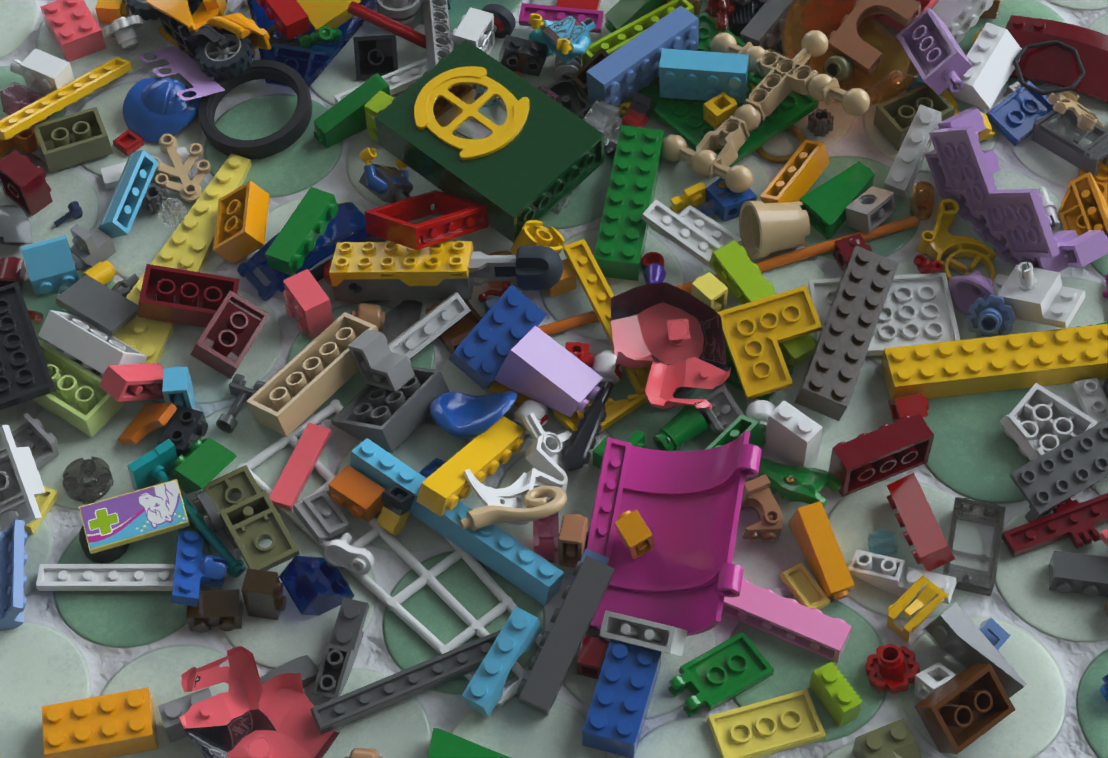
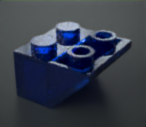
[279,556,354,615]

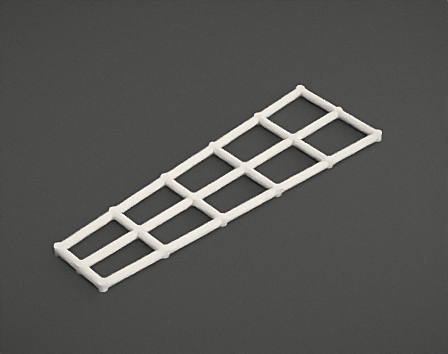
[238,399,543,708]

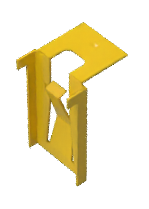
[887,574,949,643]

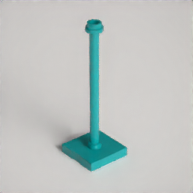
[127,439,246,578]

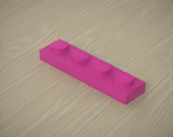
[519,3,604,33]

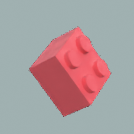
[282,269,334,340]

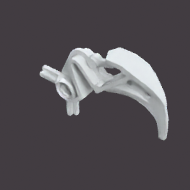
[463,413,573,525]

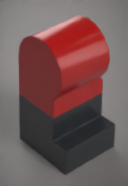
[620,91,657,128]

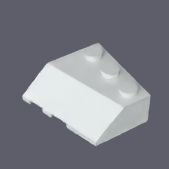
[1008,383,1098,456]

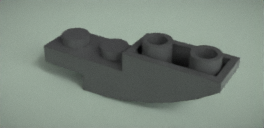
[312,597,369,699]

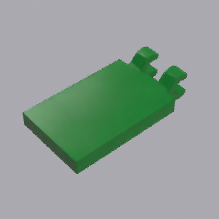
[668,631,774,717]

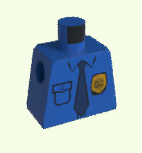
[700,178,757,222]

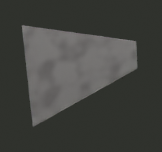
[379,300,423,344]

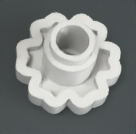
[101,15,144,49]

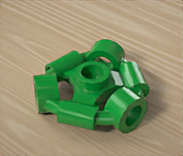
[299,26,342,50]

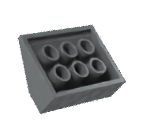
[331,366,450,453]

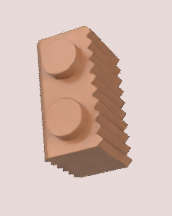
[558,513,588,568]

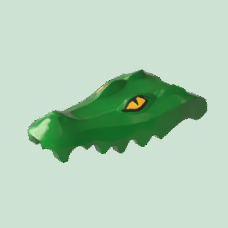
[749,457,842,507]

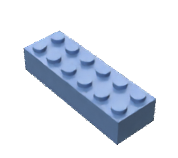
[586,6,699,115]

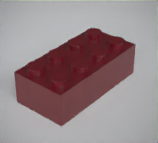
[138,264,240,328]
[828,413,934,497]

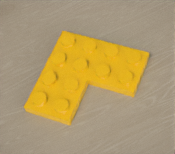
[717,285,822,400]

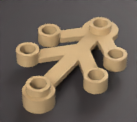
[1047,90,1104,132]
[153,134,211,203]

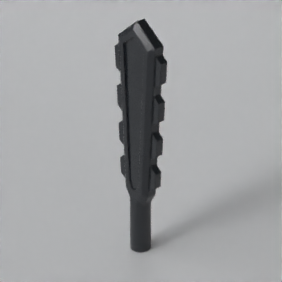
[562,381,614,471]

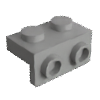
[696,385,744,435]
[11,413,59,469]

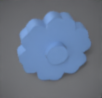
[966,294,1015,338]

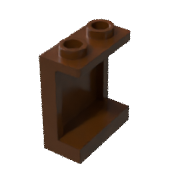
[426,299,482,354]

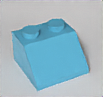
[20,235,80,296]

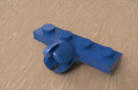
[171,530,227,607]

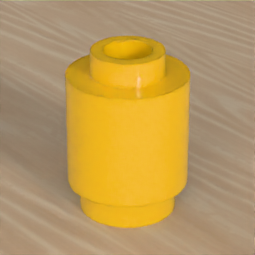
[82,260,117,285]

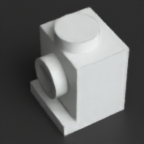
[914,662,956,700]

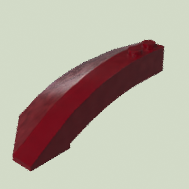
[1005,15,1108,104]

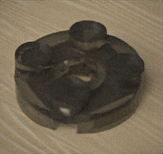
[63,457,114,505]

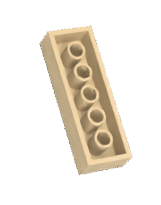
[246,312,379,437]

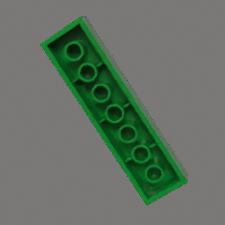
[594,125,664,281]

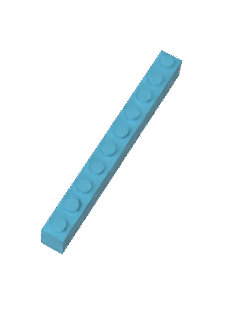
[349,438,564,606]

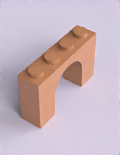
[828,0,921,77]

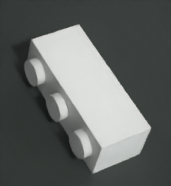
[599,610,688,656]

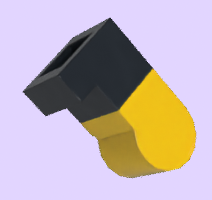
[377,484,416,536]

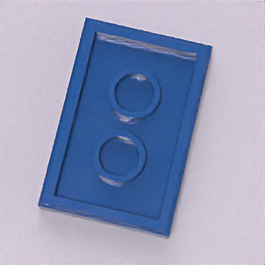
[986,81,1054,146]

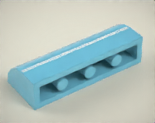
[98,150,159,238]

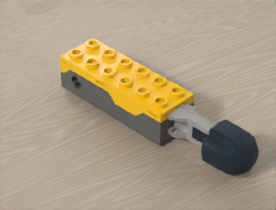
[323,241,563,300]

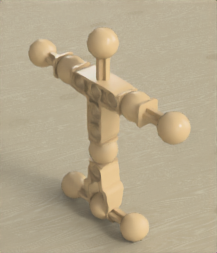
[661,30,870,193]

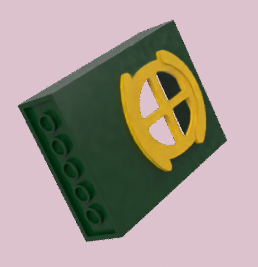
[375,40,604,243]

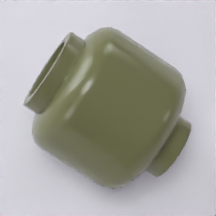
[823,55,854,83]

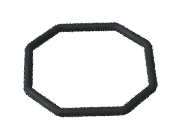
[1013,40,1085,95]

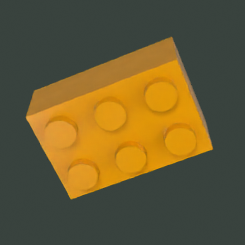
[213,181,269,264]

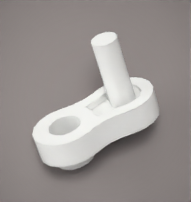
[324,533,374,575]

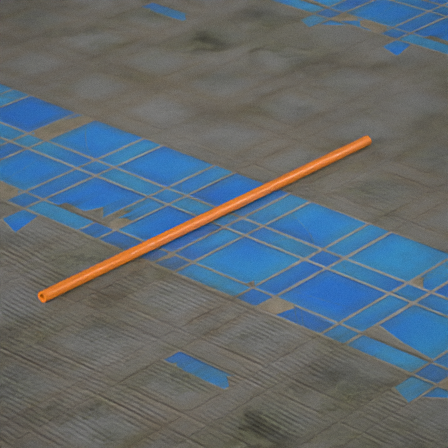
[538,215,918,336]

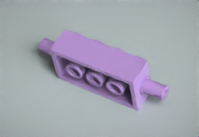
[896,7,972,95]

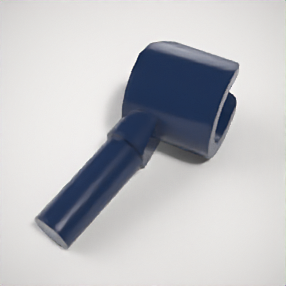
[53,201,83,227]

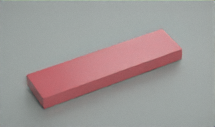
[269,422,332,511]

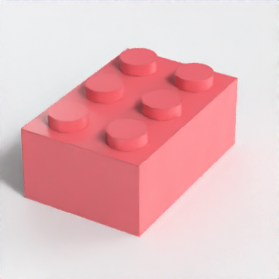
[40,0,106,62]

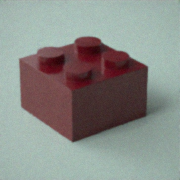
[0,150,53,216]

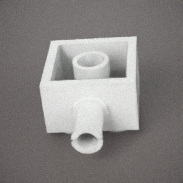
[10,48,75,109]

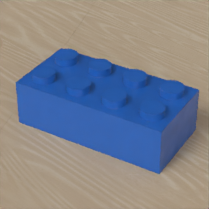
[448,284,547,390]
[582,639,661,758]

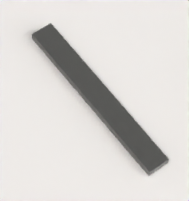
[311,630,501,734]

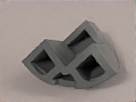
[0,205,32,246]

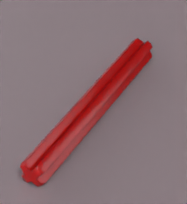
[347,1,426,49]

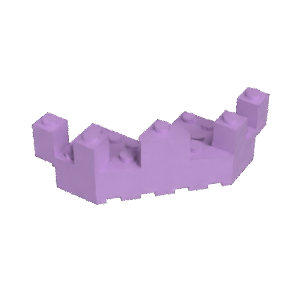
[924,108,1108,272]

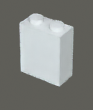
[764,400,823,468]

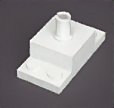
[992,262,1085,329]
[0,425,45,532]

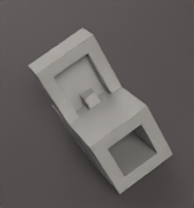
[70,224,116,266]

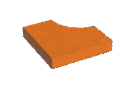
[118,403,177,445]

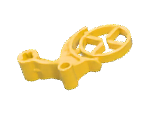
[917,198,997,283]

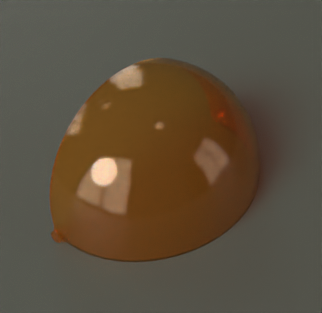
[782,0,919,106]

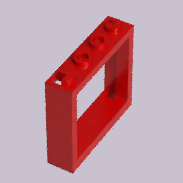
[365,190,488,250]

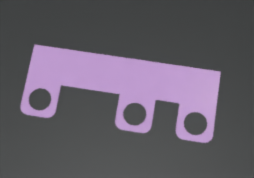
[138,46,226,101]

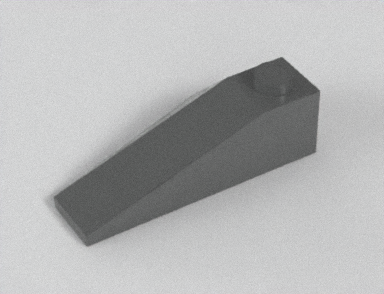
[922,602,1027,698]

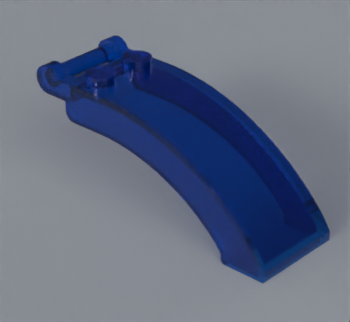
[237,202,371,301]

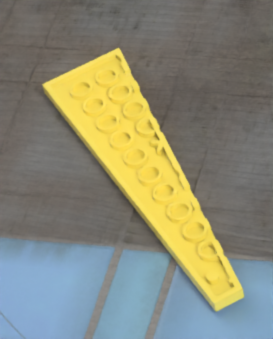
[113,153,251,364]

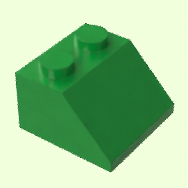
[167,437,237,494]

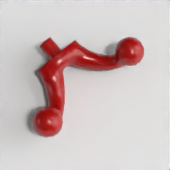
[478,281,510,302]

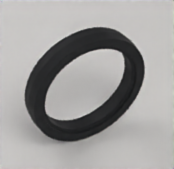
[198,60,312,160]

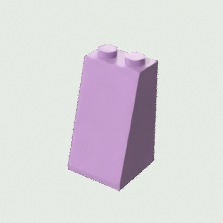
[494,326,603,417]

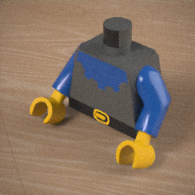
[359,148,413,203]

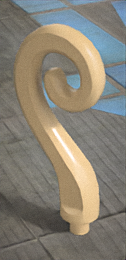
[459,486,567,531]

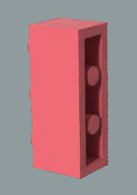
[99,363,164,402]

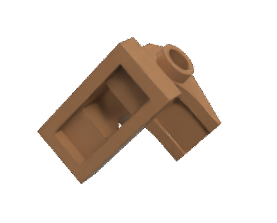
[740,474,783,542]

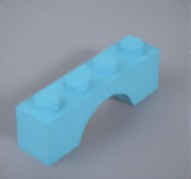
[462,607,542,718]

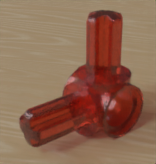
[698,0,736,31]

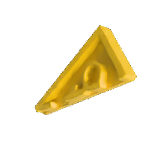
[553,393,647,433]

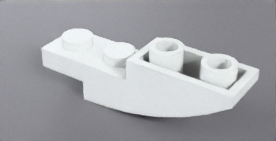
[848,549,957,604]

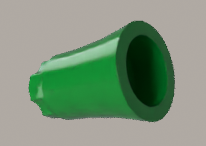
[653,406,708,451]

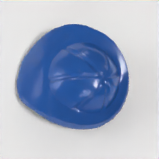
[123,77,200,142]
[430,391,517,438]

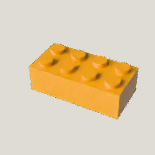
[42,687,158,758]

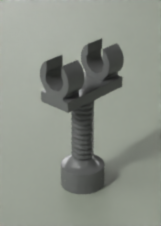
[216,374,266,433]

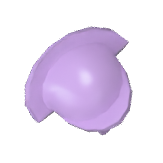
[948,270,995,314]

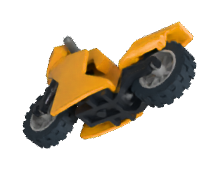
[126,0,271,79]

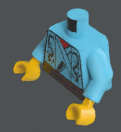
[528,13,596,64]

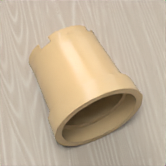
[739,201,810,260]

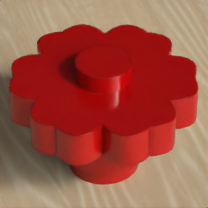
[865,644,920,694]

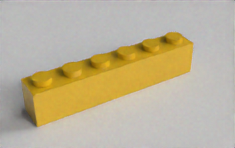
[416,416,526,517]

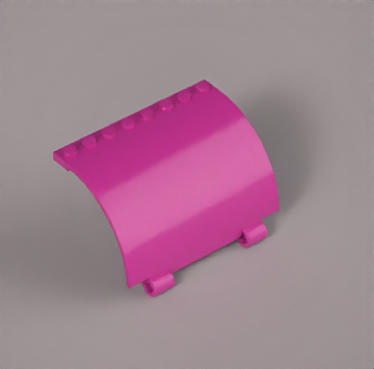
[585,430,762,636]

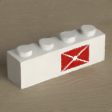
[884,104,942,199]

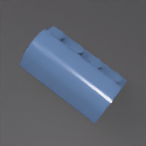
[0,519,27,631]

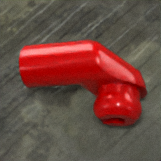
[913,254,943,274]

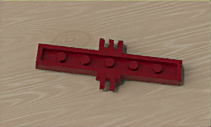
[1001,493,1108,558]

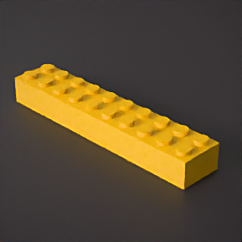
[881,324,1108,400]

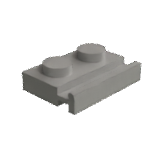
[293,490,351,544]

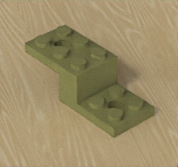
[202,465,300,571]

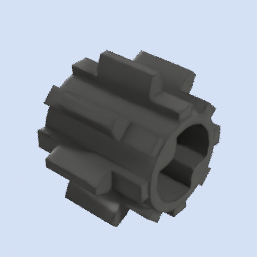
[807,108,834,137]
[141,185,168,214]

